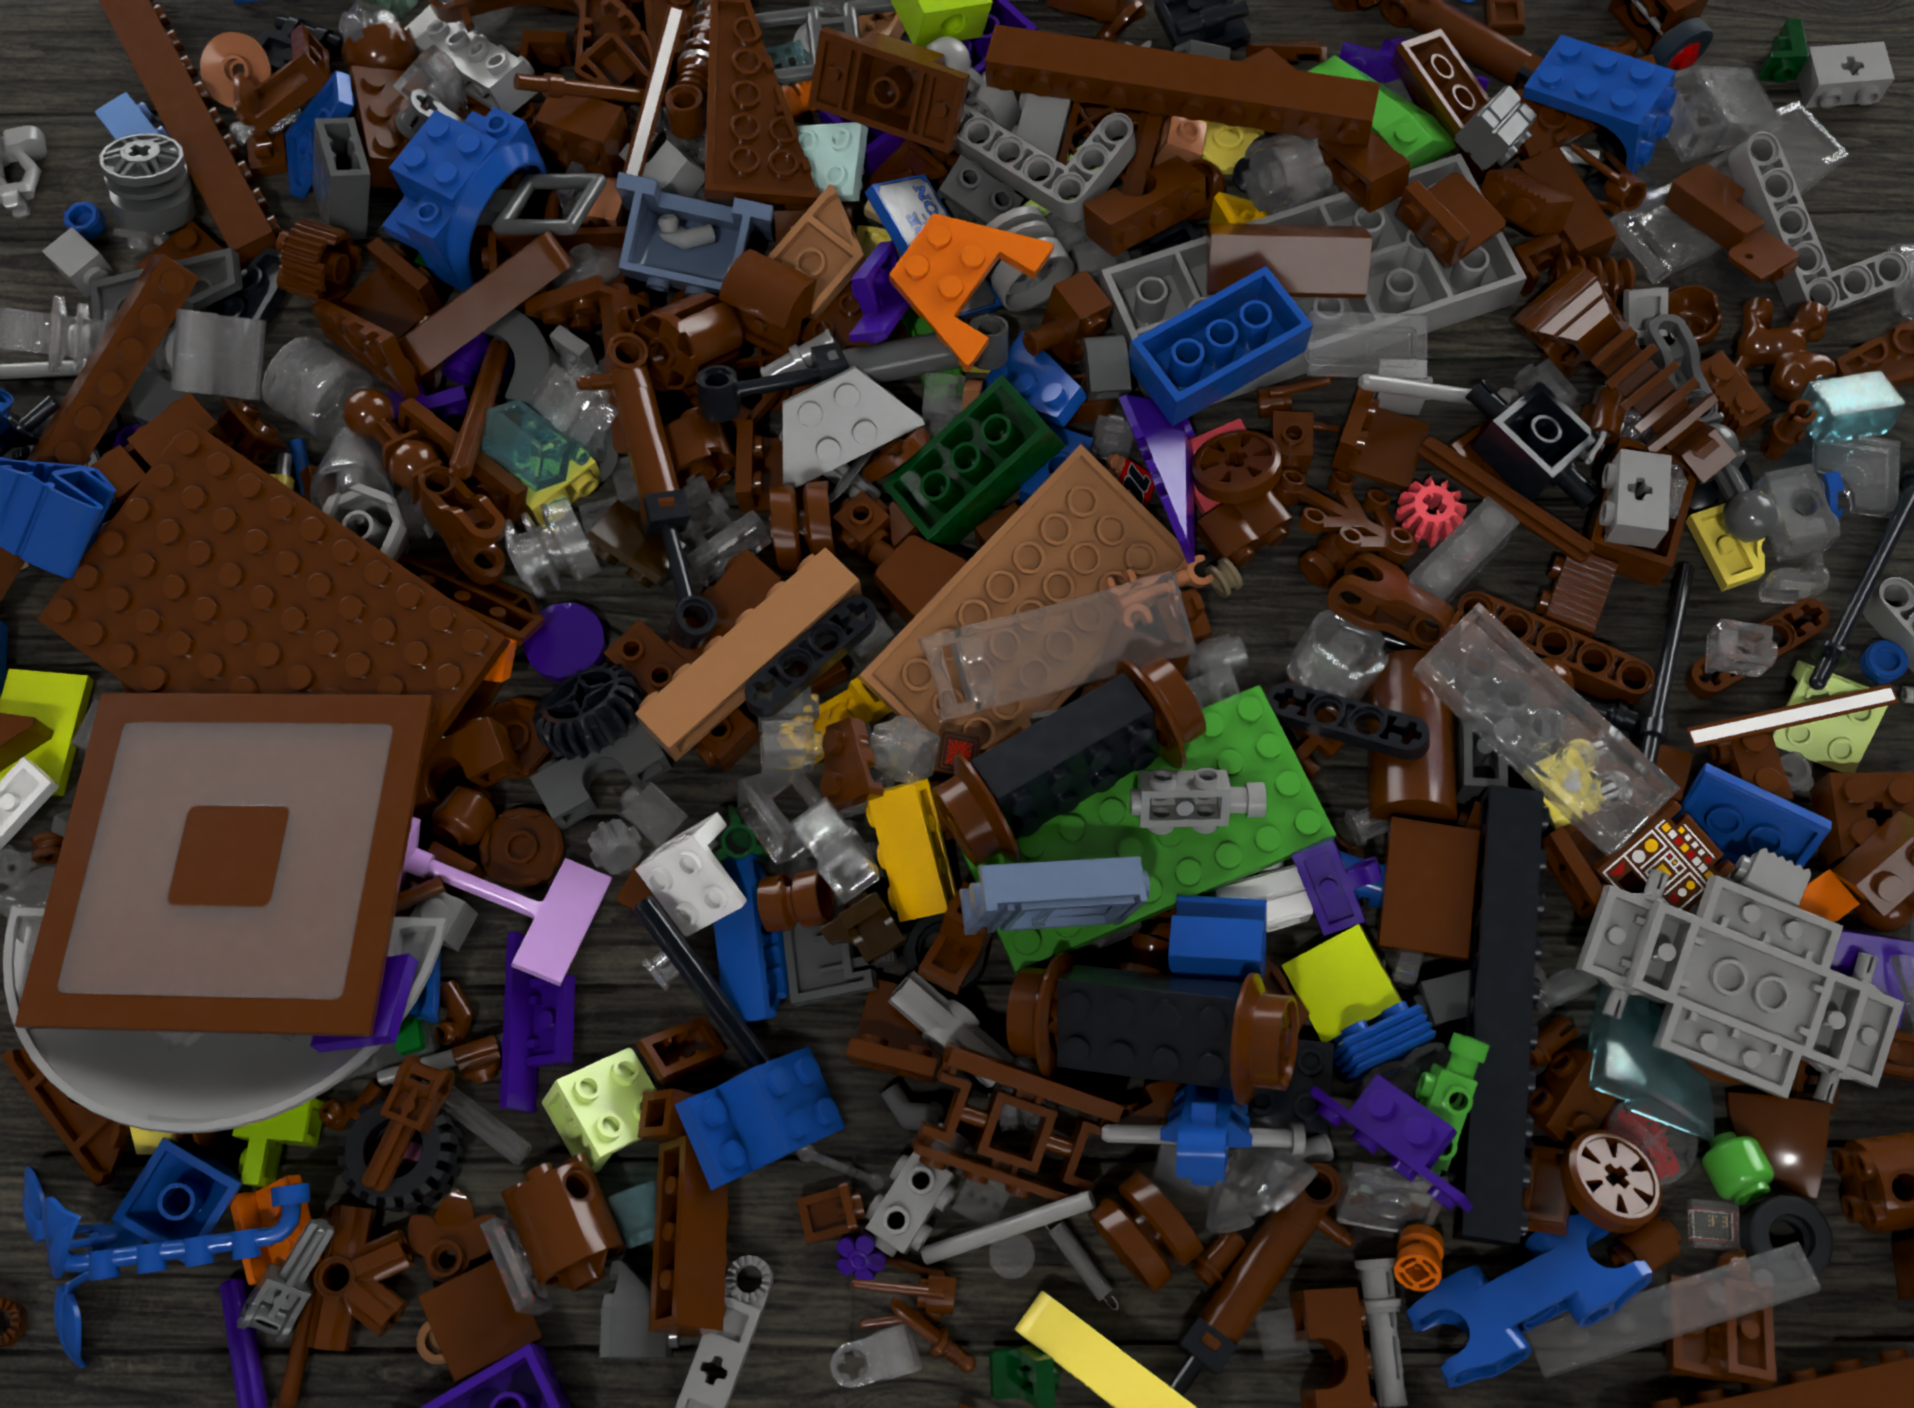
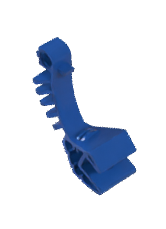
[0,388,116,578]
[1160,895,1267,1187]

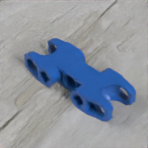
[1406,1213,1653,1388]

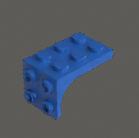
[1523,35,1678,175]

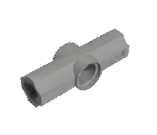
[887,971,1014,1088]

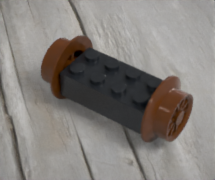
[931,657,1206,867]
[1006,952,1299,1105]

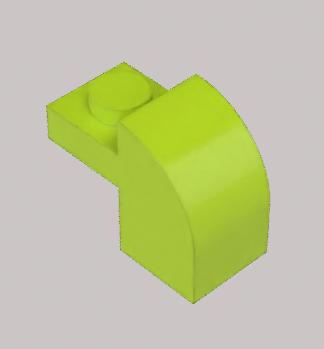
[232,1098,325,1188]

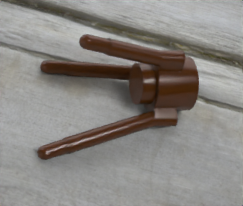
[1571,143,1647,216]
[1257,371,1342,433]
[850,1253,956,1329]

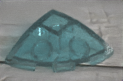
[1588,981,1715,1141]

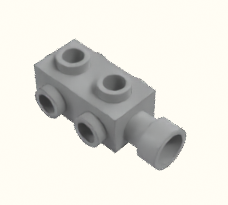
[1130,768,1267,835]
[866,1123,970,1258]

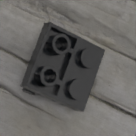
[1154,0,1251,50]

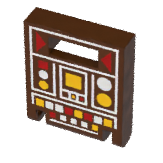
[1591,799,1735,911]

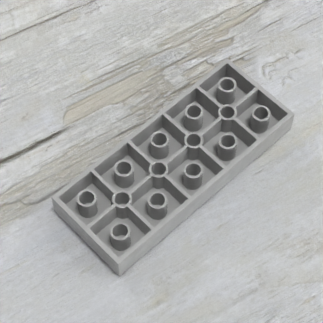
[1100,153,1527,405]

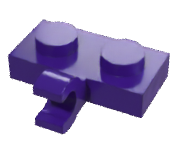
[1292,837,1382,936]

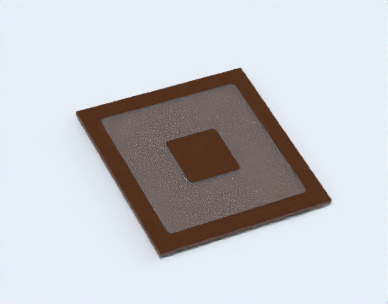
[14,693,434,1037]

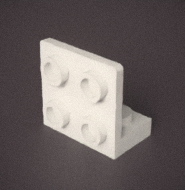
[635,812,747,936]

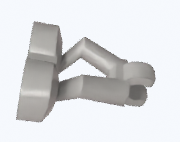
[0,125,47,219]

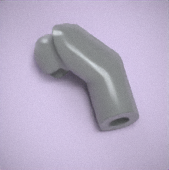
[658,214,715,249]

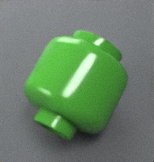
[1702,1132,1774,1205]

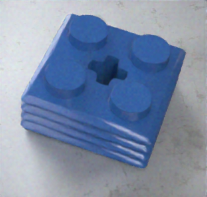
[1333,1001,1437,1084]

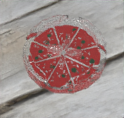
[1603,1094,1698,1186]

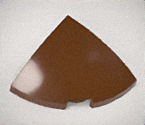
[1725,1092,1830,1199]

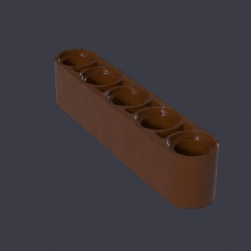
[397,230,574,377]
[1454,591,1655,707]

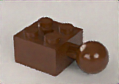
[1809,772,1914,933]

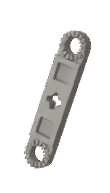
[675,1255,773,1408]

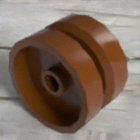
[769,481,838,575]
[1087,1171,1204,1294]

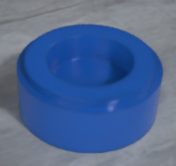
[1860,640,1908,684]

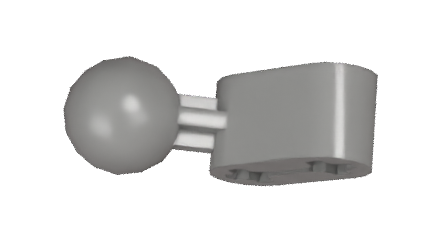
[927,36,1021,143]

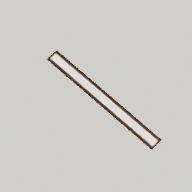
[623,4,686,177]
[1686,684,1899,748]

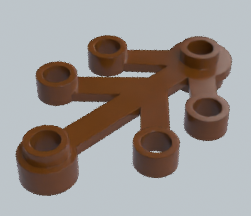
[1272,469,1418,564]

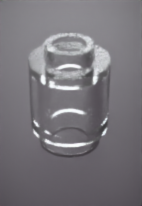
[1186,634,1248,684]

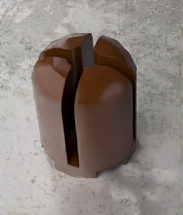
[629,293,743,392]

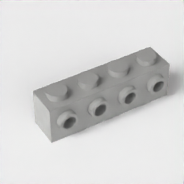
[415,20,538,114]

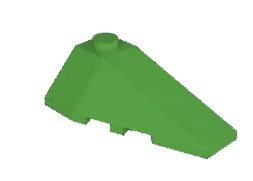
[1307,55,1457,170]

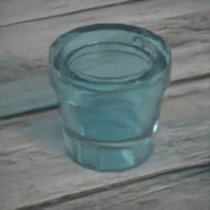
[605,1179,657,1249]

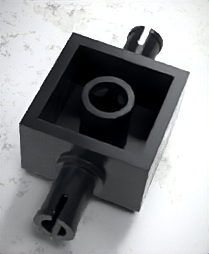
[1465,379,1603,511]

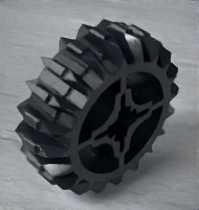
[532,662,645,760]

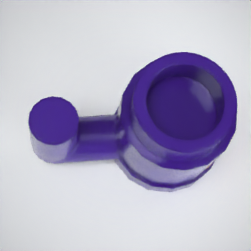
[442,333,515,385]

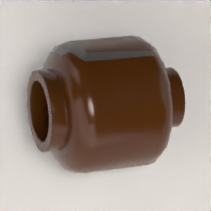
[432,784,496,848]

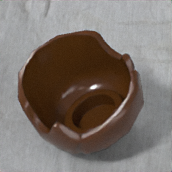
[1664,285,1722,348]

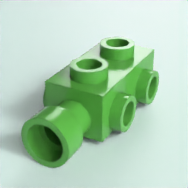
[1416,1032,1490,1177]

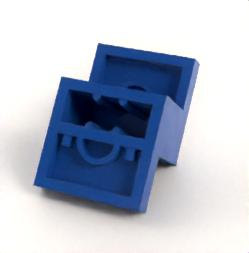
[675,1046,845,1191]

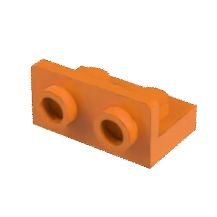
[230,1174,322,1285]

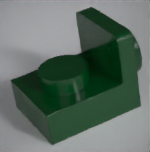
[1758,19,1809,82]

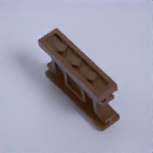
[911,1041,1124,1204]

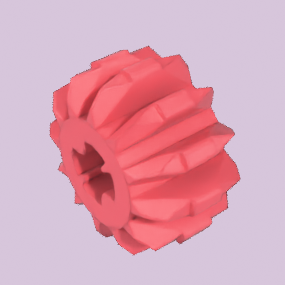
[1395,477,1467,549]

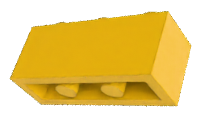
[866,778,957,922]

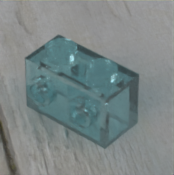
[1800,370,1906,445]

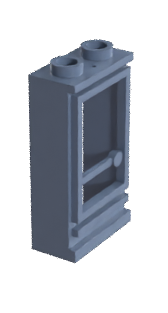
[959,856,1150,935]

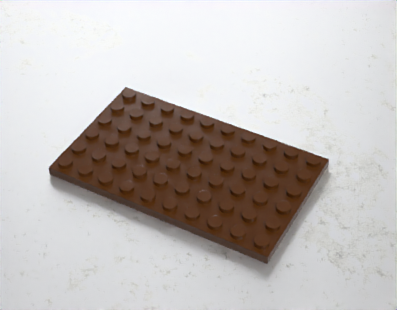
[37,419,511,763]

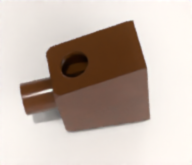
[868,535,967,624]

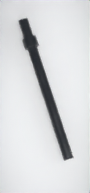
[1638,563,1695,771]

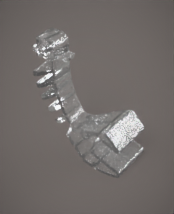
[0,295,267,400]

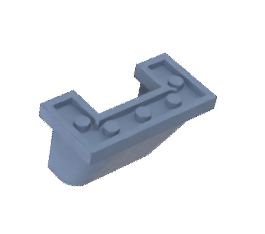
[616,172,775,297]

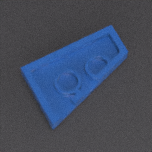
[285,70,355,199]
[982,330,1088,427]

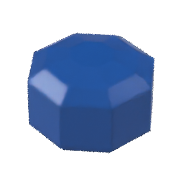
[64,201,106,240]

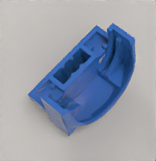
[382,106,550,292]

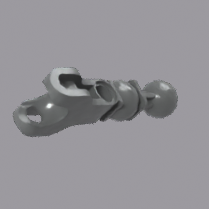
[1644,314,1778,542]

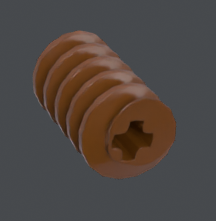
[1547,255,1636,305]

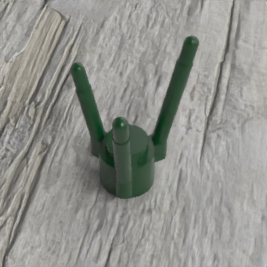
[715,804,772,863]

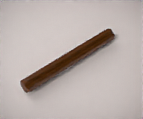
[448,339,510,480]
[1417,436,1595,564]

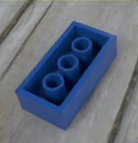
[1129,266,1313,426]

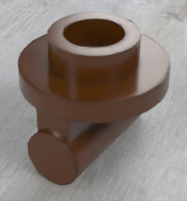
[452,1034,502,1083]

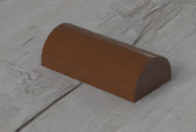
[1367,649,1458,826]

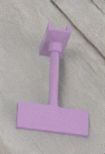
[399,817,613,986]

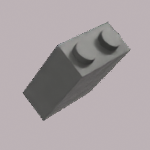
[312,117,371,240]

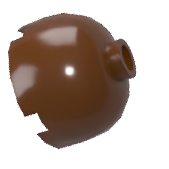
[341,22,420,72]

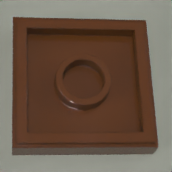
[418,1255,543,1384]

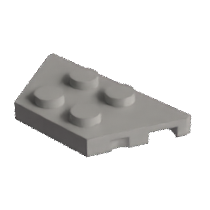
[782,366,925,488]

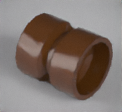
[757,868,835,933]

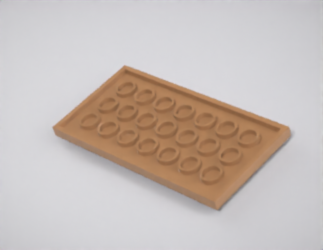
[857,444,1186,753]

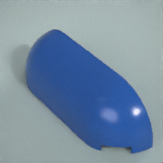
[714,854,789,1021]

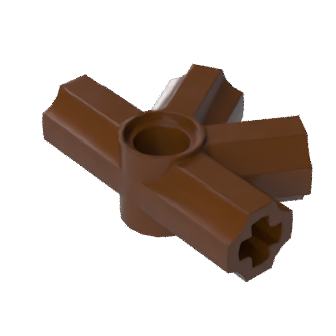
[306,1204,415,1351]

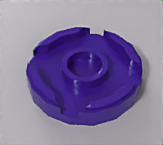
[524,602,607,683]

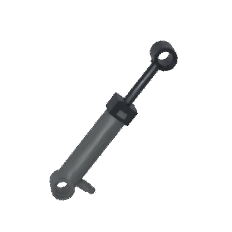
[696,314,1009,423]

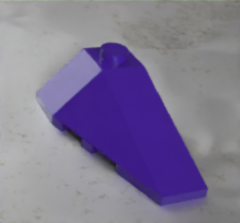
[1119,395,1195,564]

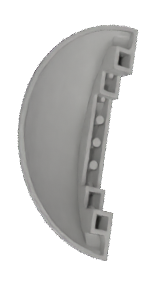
[3,907,448,1134]

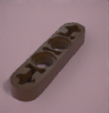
[1685,598,1830,699]

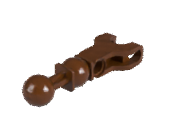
[343,388,505,585]
[1328,552,1575,710]

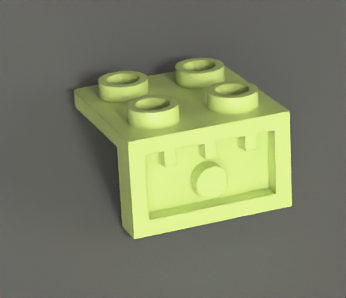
[1772,660,1888,773]
[541,1048,657,1173]

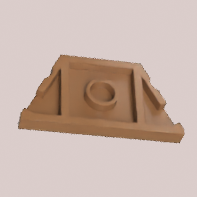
[767,184,866,319]

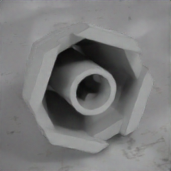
[322,483,410,561]

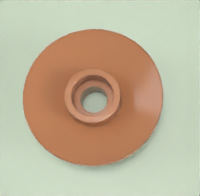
[200,32,271,108]

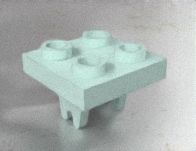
[796,122,868,202]

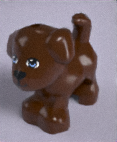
[1733,297,1836,404]

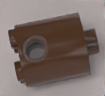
[1832,1131,1914,1234]
[501,1153,625,1292]

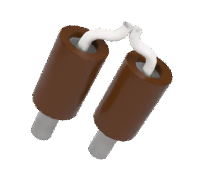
[1579,385,1627,464]

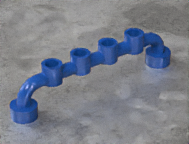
[34,1183,311,1281]

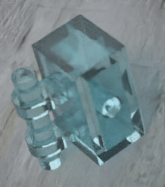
[481,399,590,492]

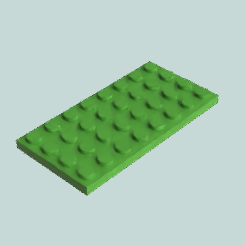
[959,685,1336,975]

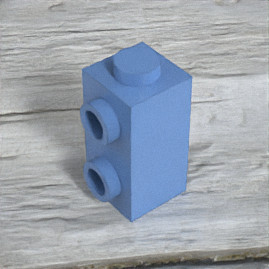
[94,92,171,140]

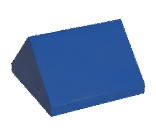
[111,1137,244,1263]

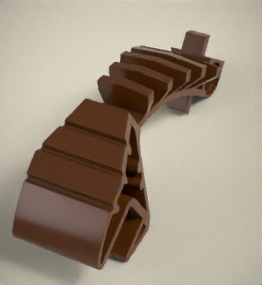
[429,0,654,104]
[1510,265,1737,484]

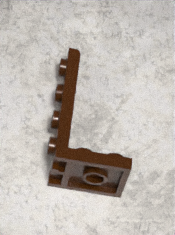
[525,275,650,454]

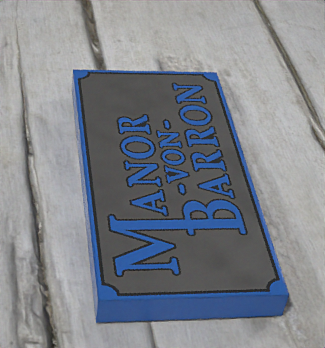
[864,174,1002,321]

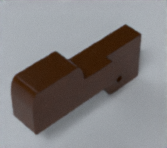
[1665,164,1801,283]

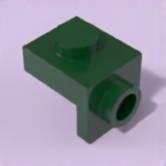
[989,1344,1060,1408]

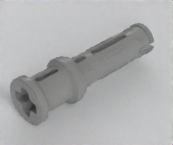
[1354,1258,1408,1407]

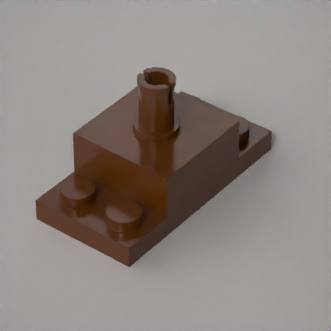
[808,27,970,154]

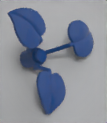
[22,1166,143,1368]

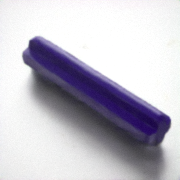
[219,1277,268,1408]

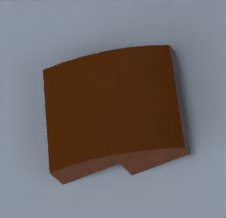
[1664,1275,1777,1384]

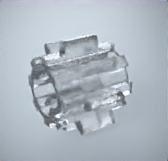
[588,819,644,875]

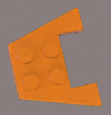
[889,213,1054,372]

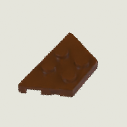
[1,1048,130,1187]

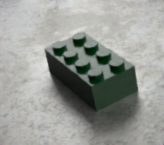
[882,374,1066,552]

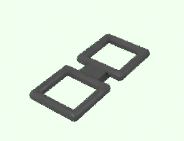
[755,0,927,85]
[476,173,607,235]

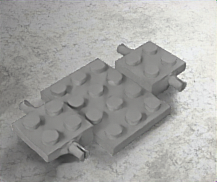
[1575,869,1905,1104]

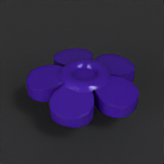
[836,1233,887,1280]

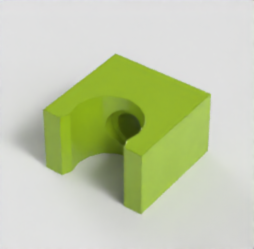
[890,0,993,47]

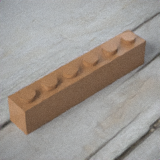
[635,547,862,762]

